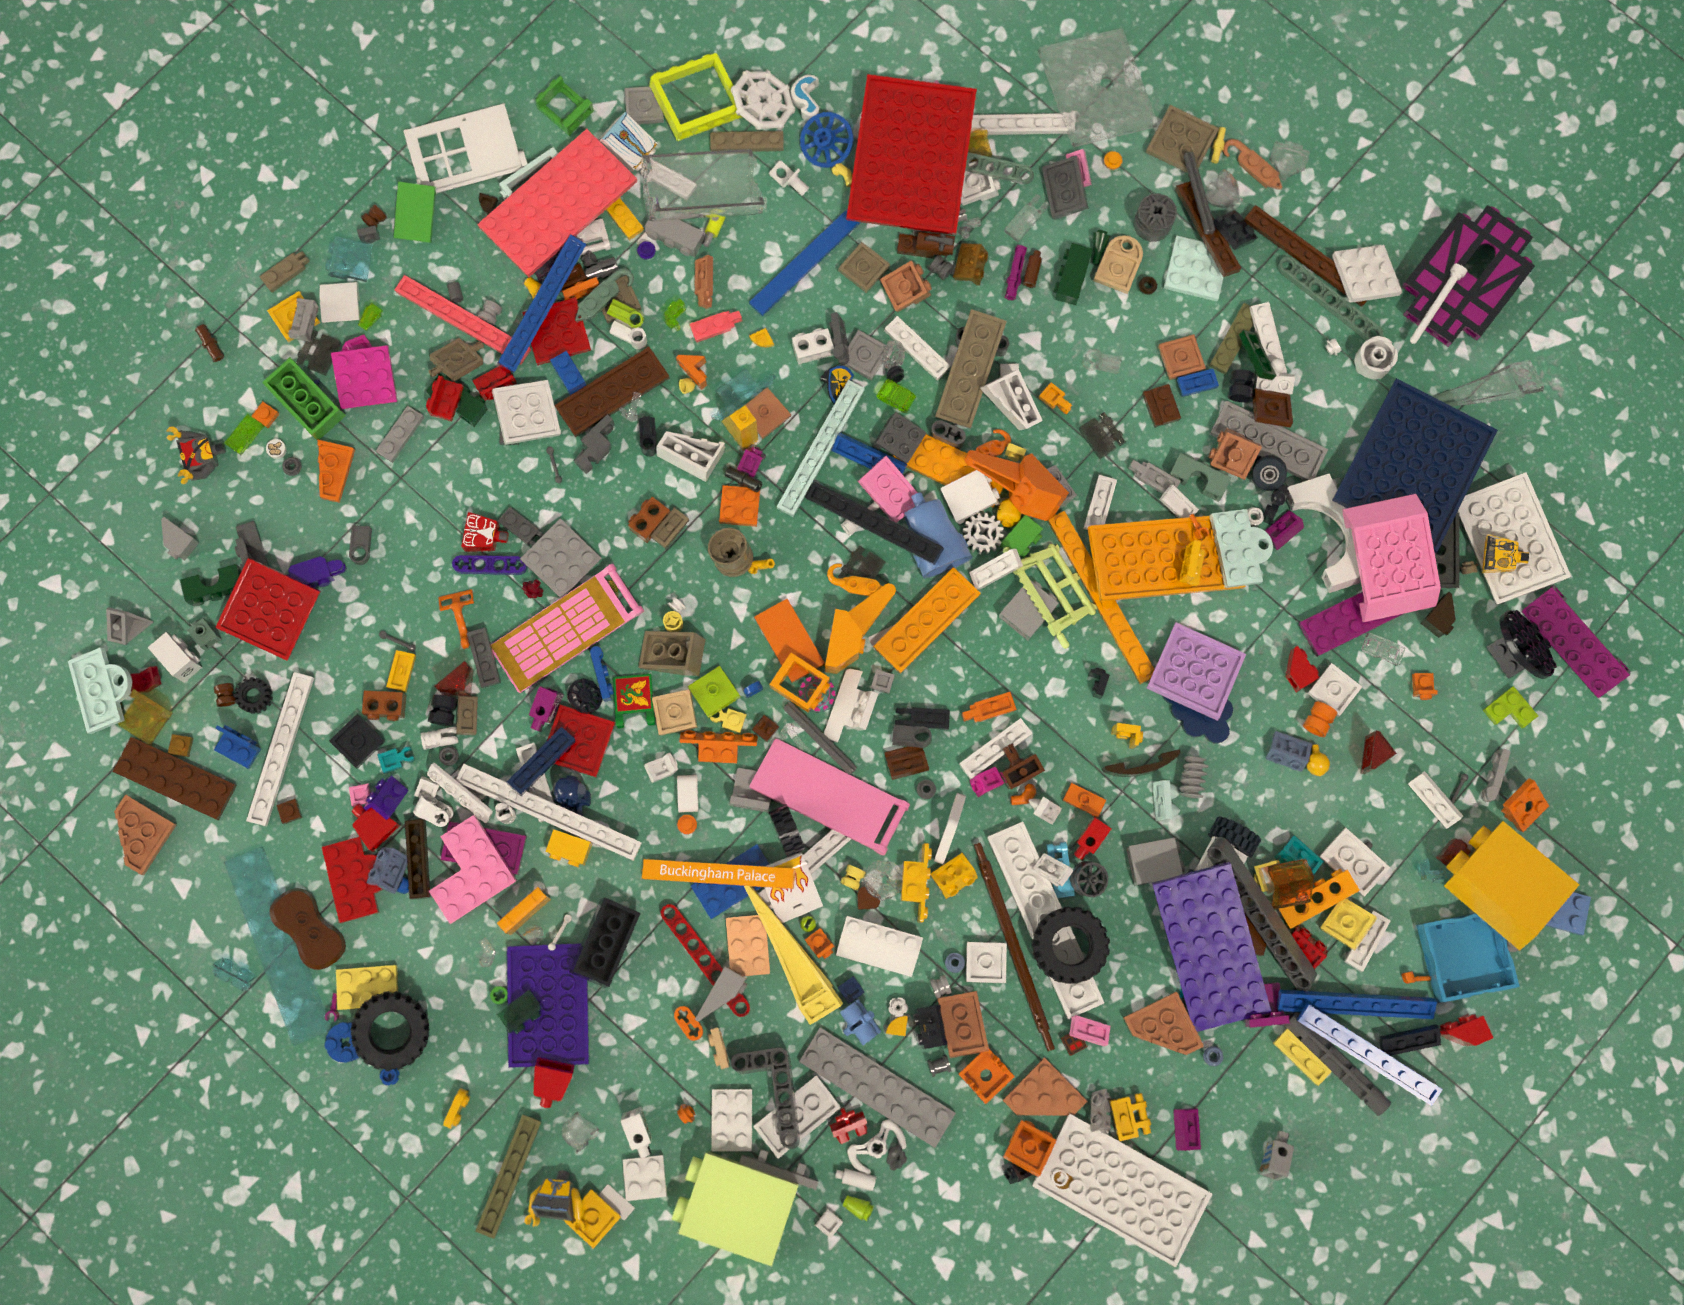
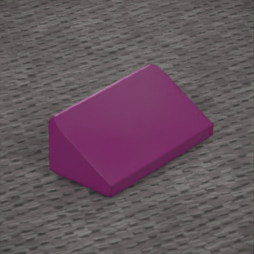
[1265,510,1304,550]
[1173,1108,1201,1151]

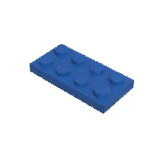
[691,844,769,920]

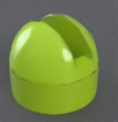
[800,916,816,932]

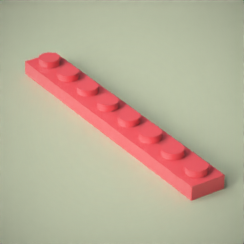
[395,275,531,365]

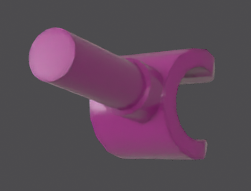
[325,993,339,1022]

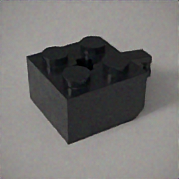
[912,1005,948,1049]

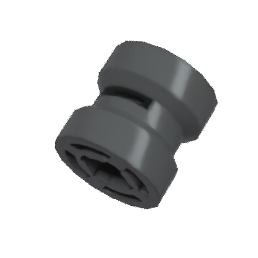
[928,255,954,281]

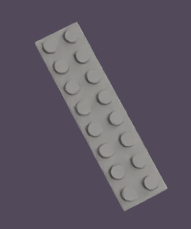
[799,1028,956,1148]

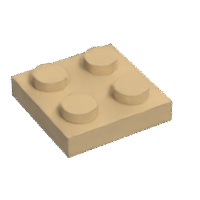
[652,689,698,736]
[708,1028,731,1069]

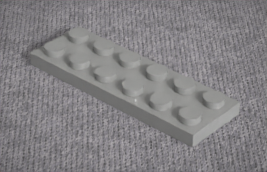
[1209,400,1328,481]

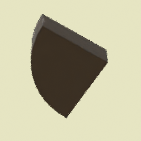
[479,193,498,215]

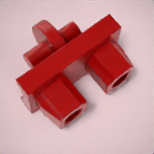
[829,1107,868,1144]

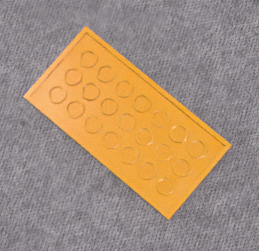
[1088,516,1246,602]

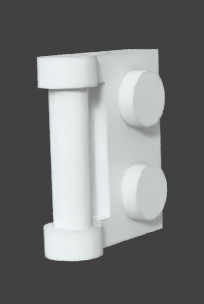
[575,218,611,258]

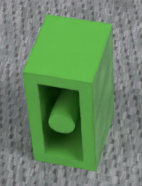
[1000,515,1043,559]

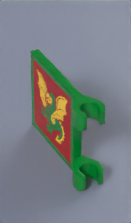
[613,674,655,729]

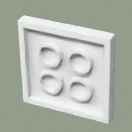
[1332,245,1402,303]
[492,380,561,445]

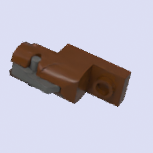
[897,232,955,259]

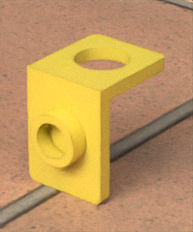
[1254,860,1280,892]

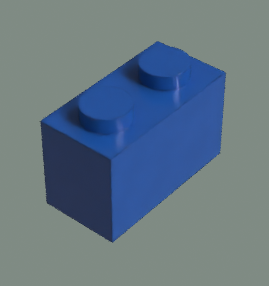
[550,351,586,395]

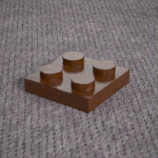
[1253,388,1293,428]

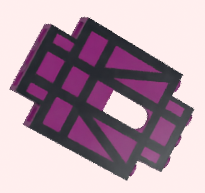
[1401,205,1535,347]

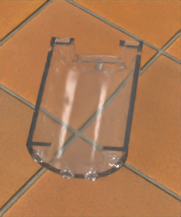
[642,149,767,221]

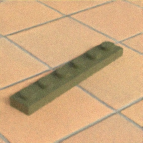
[475,1114,542,1239]

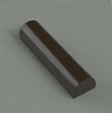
[405,819,431,900]

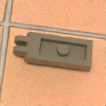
[259,251,310,293]

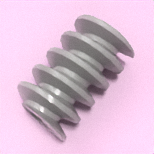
[1179,756,1209,799]

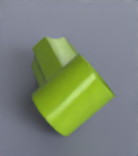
[607,299,645,328]

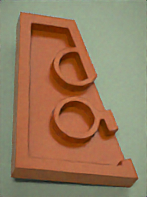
[317,439,355,503]

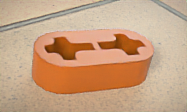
[674,1006,703,1041]

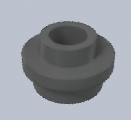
[282,457,302,476]
[439,746,459,766]
[917,780,936,799]

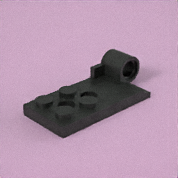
[1435,511,1459,588]

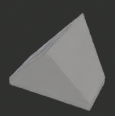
[106,607,153,645]

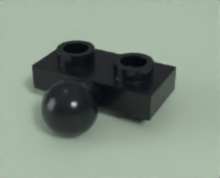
[1263,484,1288,525]

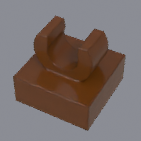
[752,715,779,742]

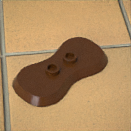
[270,888,346,970]

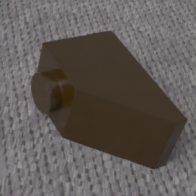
[1420,592,1456,638]

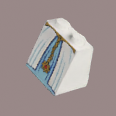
[598,112,658,172]

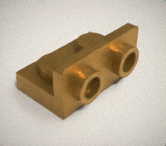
[953,243,988,285]

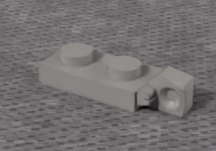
[1128,460,1181,494]

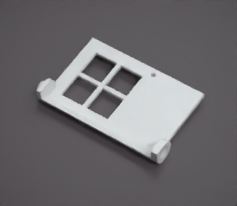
[404,104,527,194]

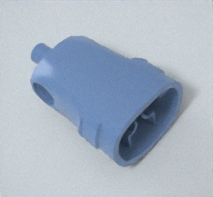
[904,492,973,579]

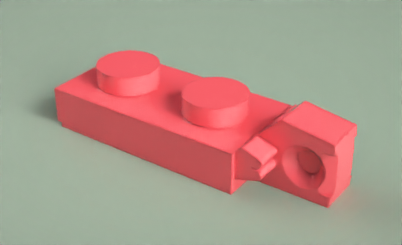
[690,311,742,342]

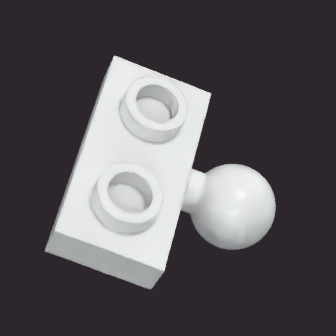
[1254,358,1295,394]

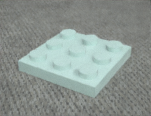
[1163,235,1224,302]

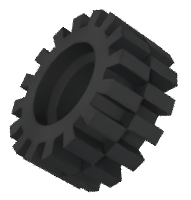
[234,677,273,714]

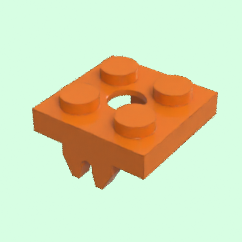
[1501,778,1549,832]
[958,1049,1015,1104]

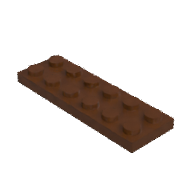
[554,347,670,438]
[112,737,237,821]

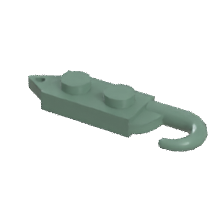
[575,268,634,322]

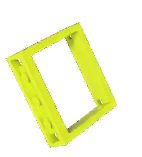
[650,53,742,141]

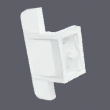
[824,669,878,742]

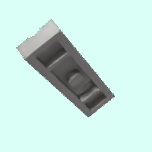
[739,1149,818,1190]

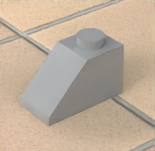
[161,517,199,561]

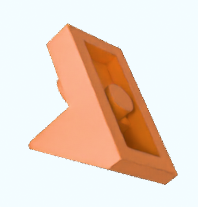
[676,355,707,390]

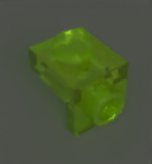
[664,298,686,332]

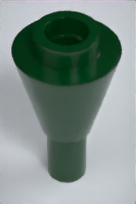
[1092,230,1111,265]

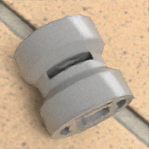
[477,300,502,326]

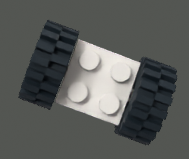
[1187,816,1261,873]

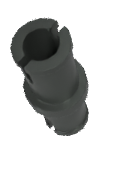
[725,466,762,493]

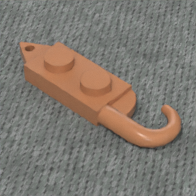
[1223,139,1282,190]

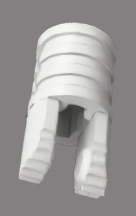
[421,727,458,750]
[495,803,516,824]

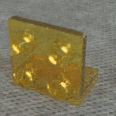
[118,689,173,745]

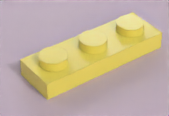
[1273,1029,1332,1086]

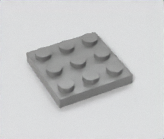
[520,518,602,598]

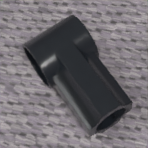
[639,416,657,457]

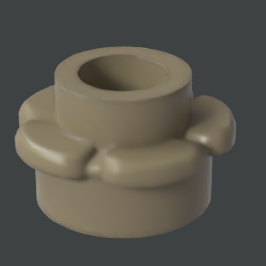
[1459,561,1479,574]

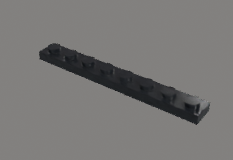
[805,482,944,565]

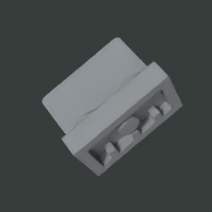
[730,768,771,813]

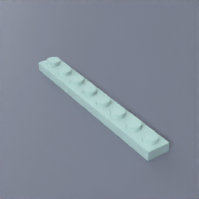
[777,380,865,517]

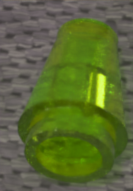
[357,302,383,331]

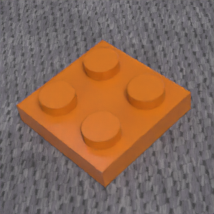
[719,485,760,527]

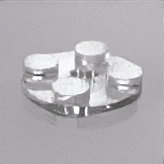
[863,860,903,901]

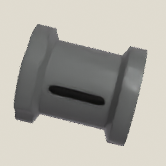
[927,1054,952,1077]

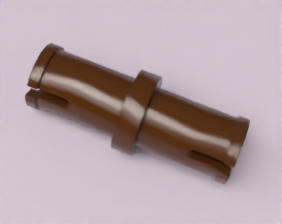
[195,324,224,362]

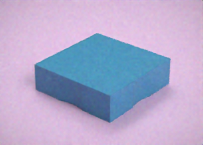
[1417,913,1520,1003]

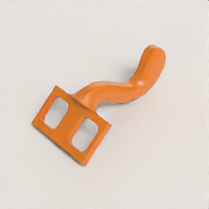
[438,589,474,649]

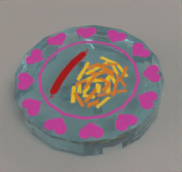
[798,675,836,713]

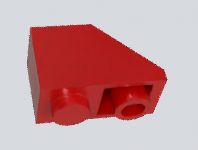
[1285,646,1320,693]

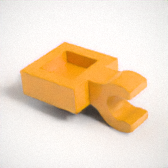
[1039,383,1072,415]

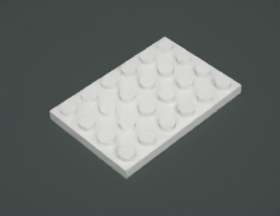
[1458,472,1571,605]

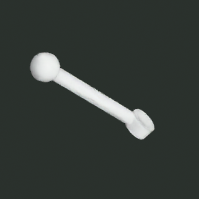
[548,915,572,951]

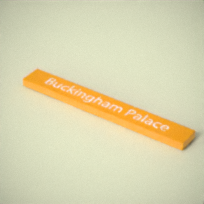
[642,859,796,889]

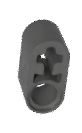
[931,420,966,449]

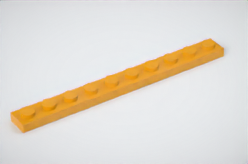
[1047,511,1155,685]

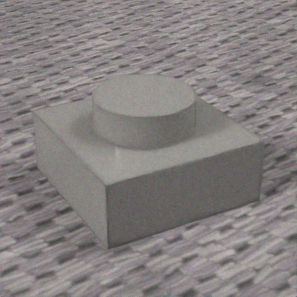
[871,669,895,694]

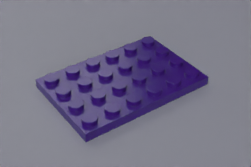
[507,943,589,1068]

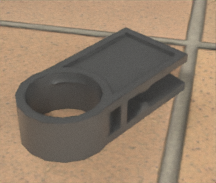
[349,526,372,565]
[892,725,932,748]

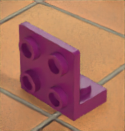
[1244,983,1290,1028]

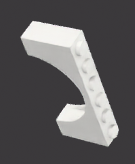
[1285,473,1361,593]

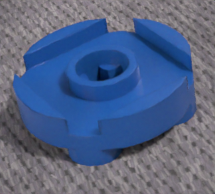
[324,1022,360,1063]

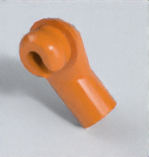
[1011,784,1036,805]

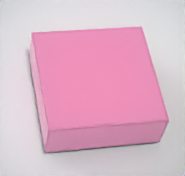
[349,783,371,807]

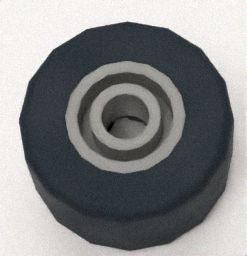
[1252,455,1287,491]

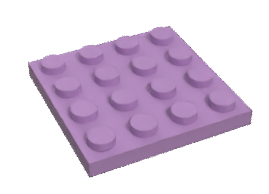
[1147,623,1246,721]

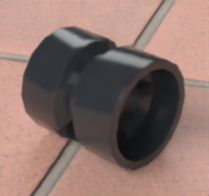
[1228,369,1256,403]
[427,694,458,726]

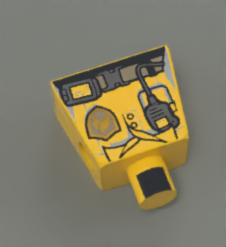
[1482,535,1529,573]

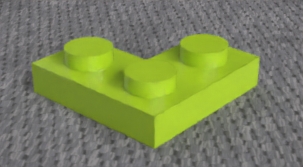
[1483,686,1538,728]

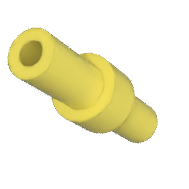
[1211,127,1226,163]

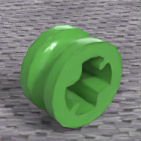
[490,986,508,1004]

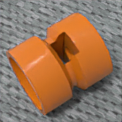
[1303,701,1338,737]

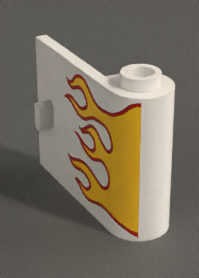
[765,852,823,923]

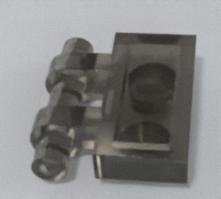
[296,330,341,376]
[1078,412,1126,459]
[838,546,886,580]

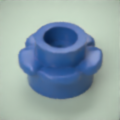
[380,1069,400,1086]

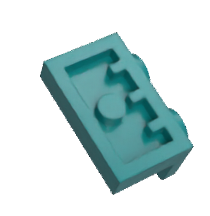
[1274,835,1324,883]

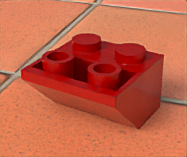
[1440,1013,1494,1046]

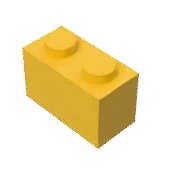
[545,829,592,868]

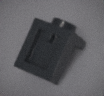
[1088,668,1110,699]
[1002,1162,1033,1184]

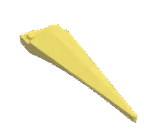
[744,886,843,1025]

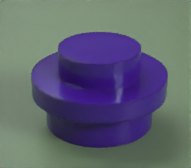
[637,241,656,260]

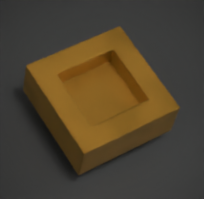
[168,734,194,757]

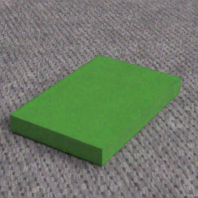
[394,182,436,243]

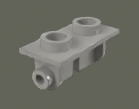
[1090,1089,1112,1134]

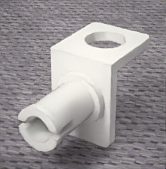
[769,161,810,196]

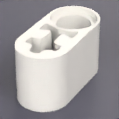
[677,775,699,813]

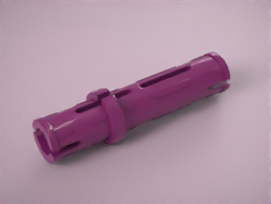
[1004,245,1027,301]

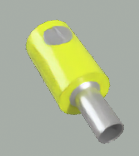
[703,211,725,247]

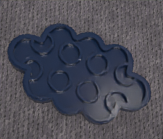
[1162,696,1233,744]

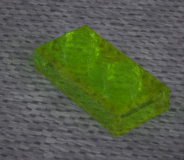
[224,414,264,455]

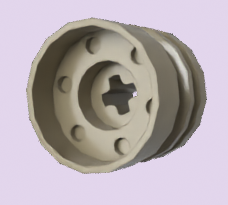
[708,528,754,577]

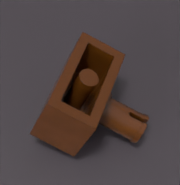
[999,743,1045,790]

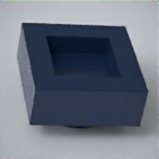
[837,976,865,1004]

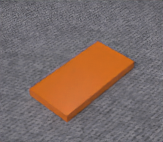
[754,599,825,683]

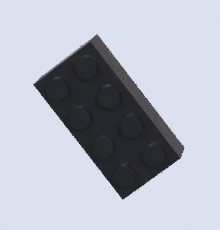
[569,897,641,988]

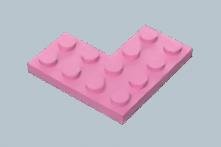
[429,815,517,924]

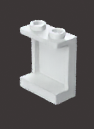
[940,470,1000,524]

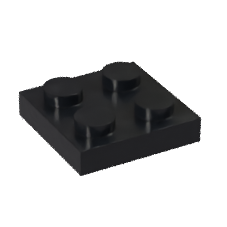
[1213,210,1258,250]
[329,714,386,769]

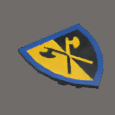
[820,365,854,404]

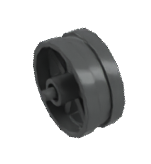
[1070,861,1109,898]

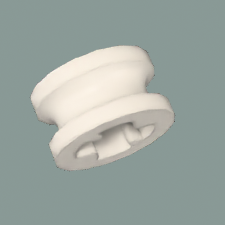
[668,597,686,615]

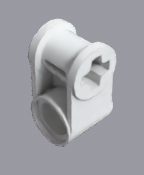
[413,794,454,827]

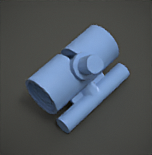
[840,999,882,1045]

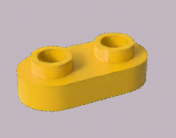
[443,1088,470,1129]

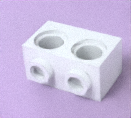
[792,328,834,365]

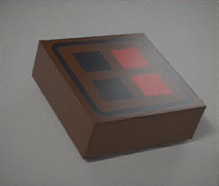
[1060,1033,1087,1056]

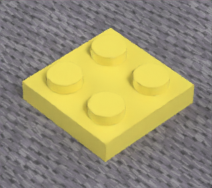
[1320,899,1377,951]

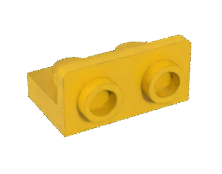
[1179,540,1205,586]
[1111,723,1143,749]
[930,853,978,899]

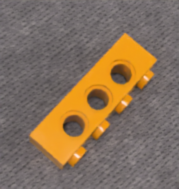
[1277,868,1360,929]

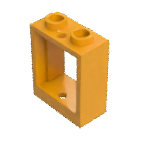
[769,653,831,713]

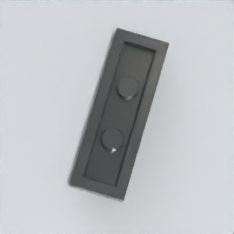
[467,627,501,688]

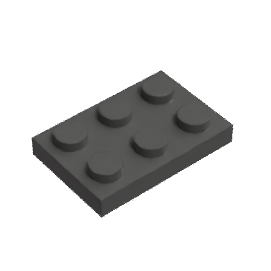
[1042,155,1089,220]

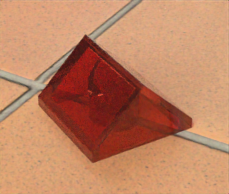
[435,661,474,697]
[1360,730,1397,774]

